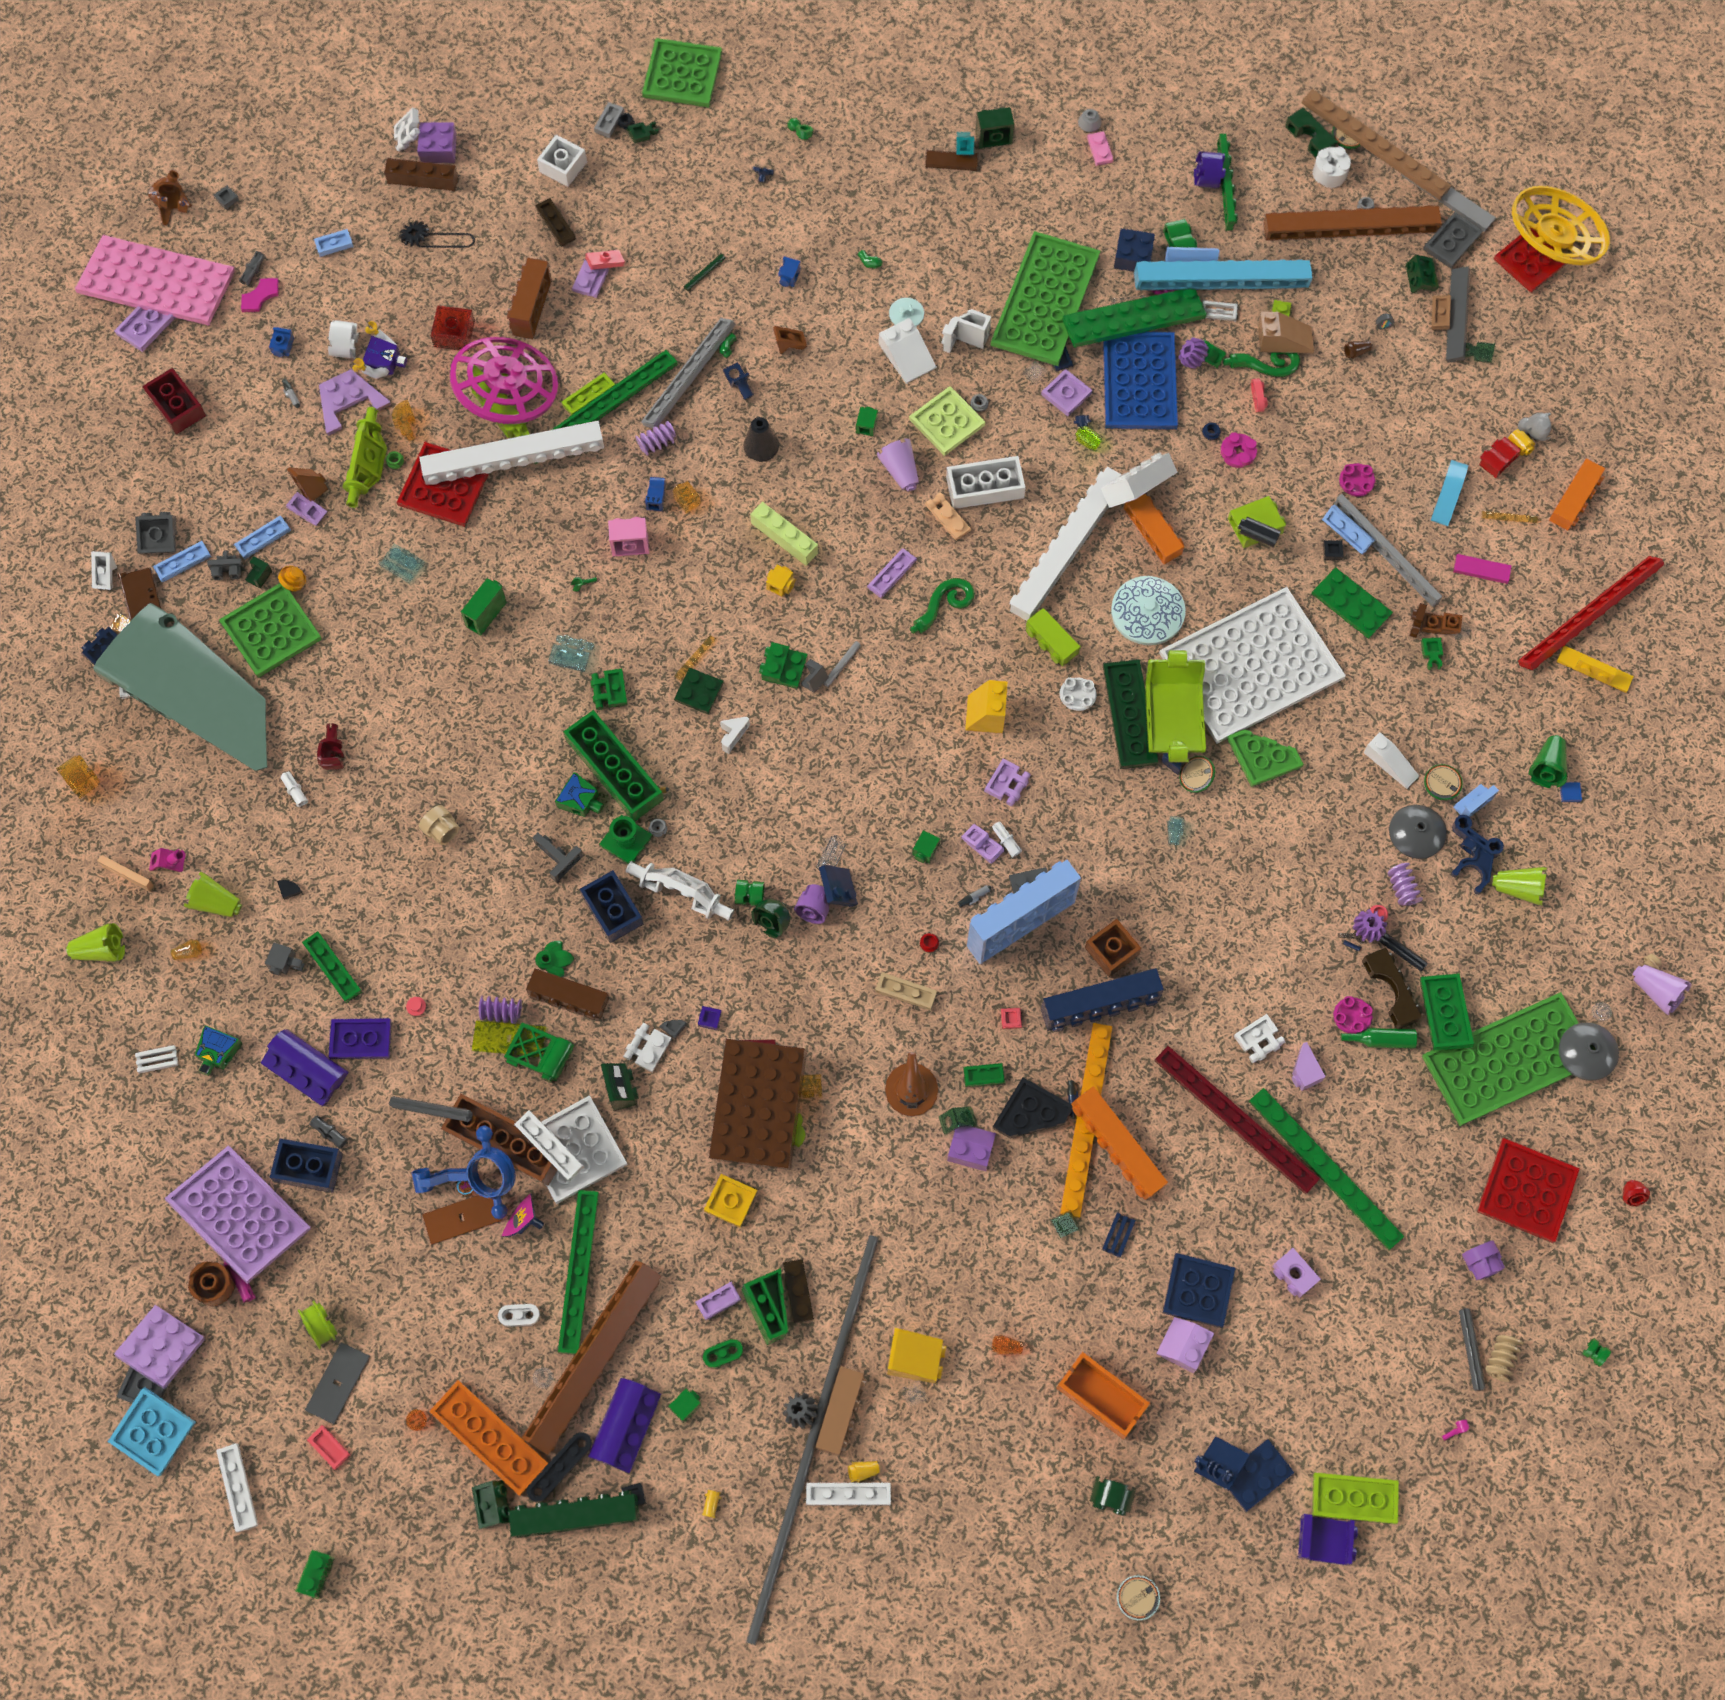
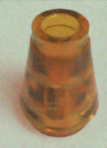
[992,1334,1023,1355]

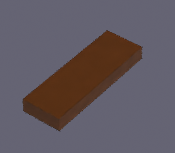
[925,150,978,171]

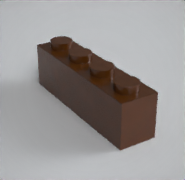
[384,158,458,191]
[526,968,609,1020]

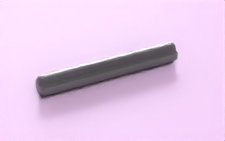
[1459,1308,1485,1391]

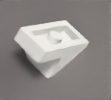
[91,551,117,590]
[720,717,750,754]

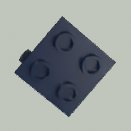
[1194,1436,1251,1491]

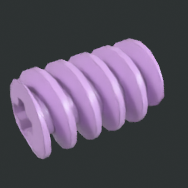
[635,421,676,456]
[1387,863,1423,906]

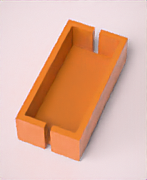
[1056,1352,1150,1440]

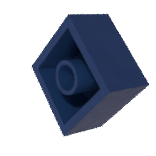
[1113,228,1155,272]

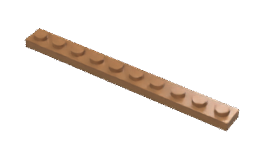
[1301,89,1451,200]

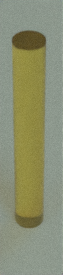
[1481,511,1538,523]
[674,635,715,680]

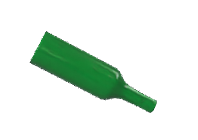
[1340,1028,1417,1049]

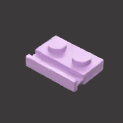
[572,260,609,298]

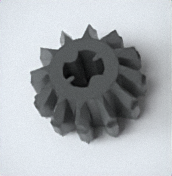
[782,1392,818,1429]

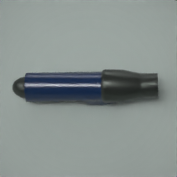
[1067,1080,1079,1119]

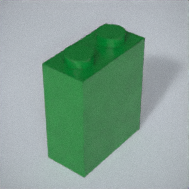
[461,578,507,636]

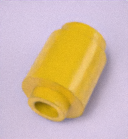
[1508,429,1535,456]

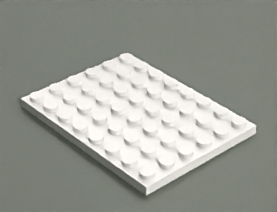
[1159,587,1346,744]

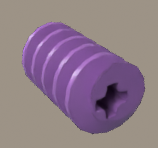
[479,995,522,1024]

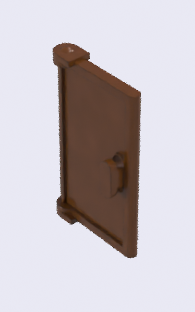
[118,568,161,621]

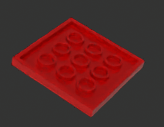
[397,442,489,527]
[1476,1138,1580,1243]

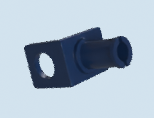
[723,362,754,400]

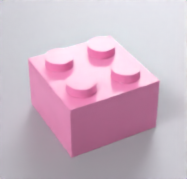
[608,517,649,556]

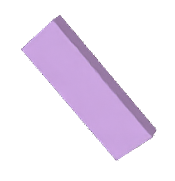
[867,548,917,598]

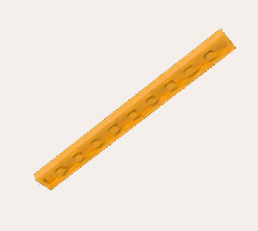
[1060,1023,1113,1218]

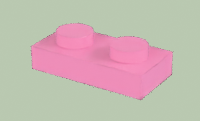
[1087,131,1113,166]

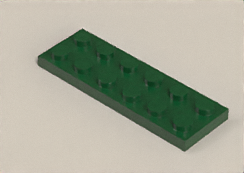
[1102,659,1158,769]

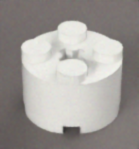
[1313,147,1351,188]
[328,320,359,359]

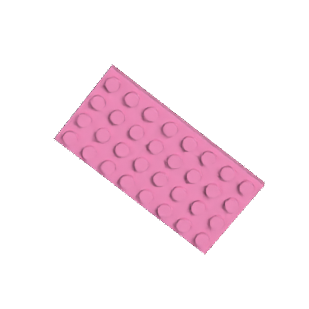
[75,235,235,326]

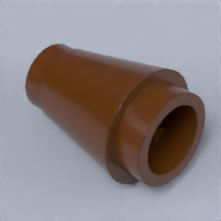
[1344,341,1372,359]

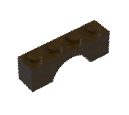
[1362,948,1422,1029]

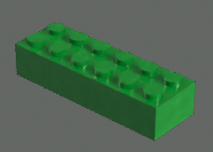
[563,710,664,821]

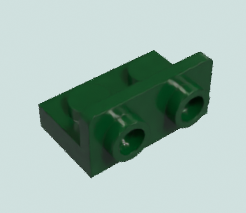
[1405,255,1439,294]
[471,1480,511,1529]

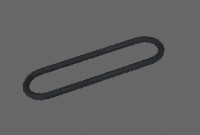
[416,233,475,248]

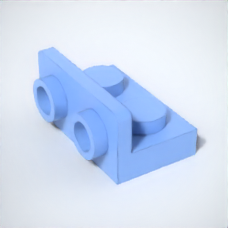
[1454,784,1499,817]

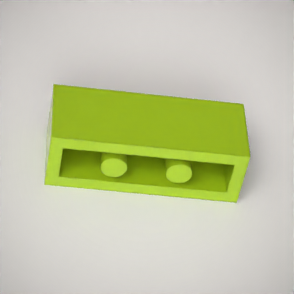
[1026,608,1081,667]

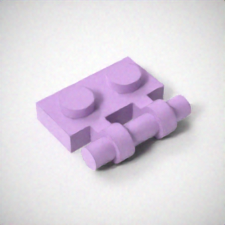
[984,759,1031,806]

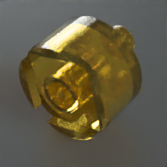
[56,754,100,799]

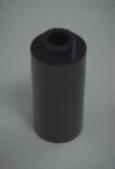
[1238,517,1281,548]

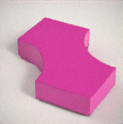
[241,278,279,312]

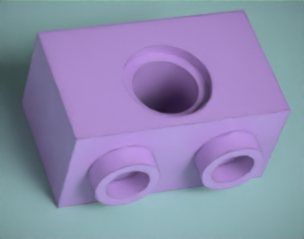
[1272,1248,1321,1298]

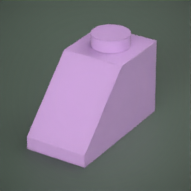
[1292,1042,1326,1091]

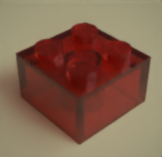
[430,305,475,351]

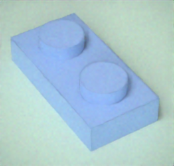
[314,229,353,257]

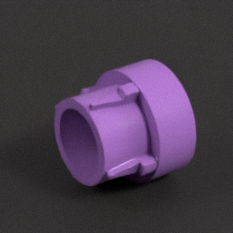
[794,884,830,924]
[1462,1240,1505,1280]

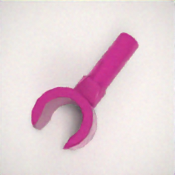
[1442,1419,1469,1441]

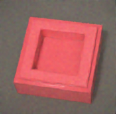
[1001,1008,1022,1029]

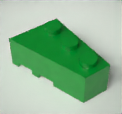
[741,1268,788,1345]

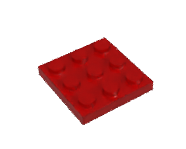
[1494,228,1567,293]

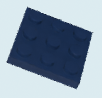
[1162,1253,1235,1328]

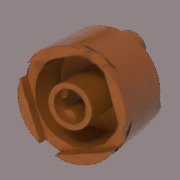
[188,1261,235,1306]

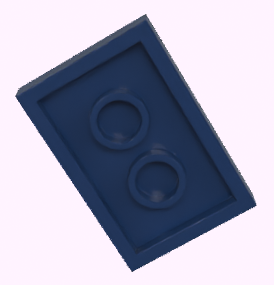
[1229,1439,1295,1512]

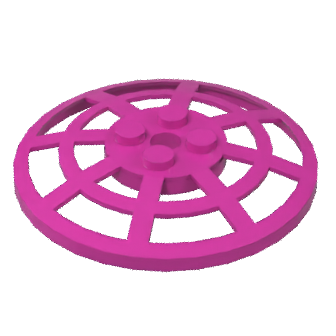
[449,337,558,424]

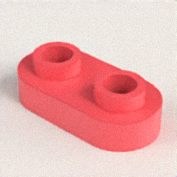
[1251,378,1268,412]

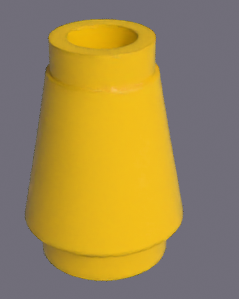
[847,1461,880,1483]

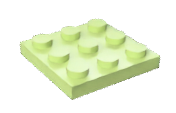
[909,386,985,456]

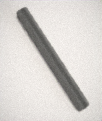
[389,1096,473,1122]

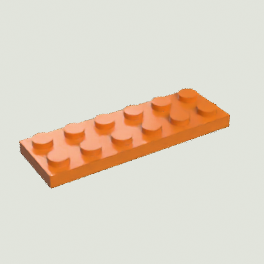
[429,1380,548,1497]

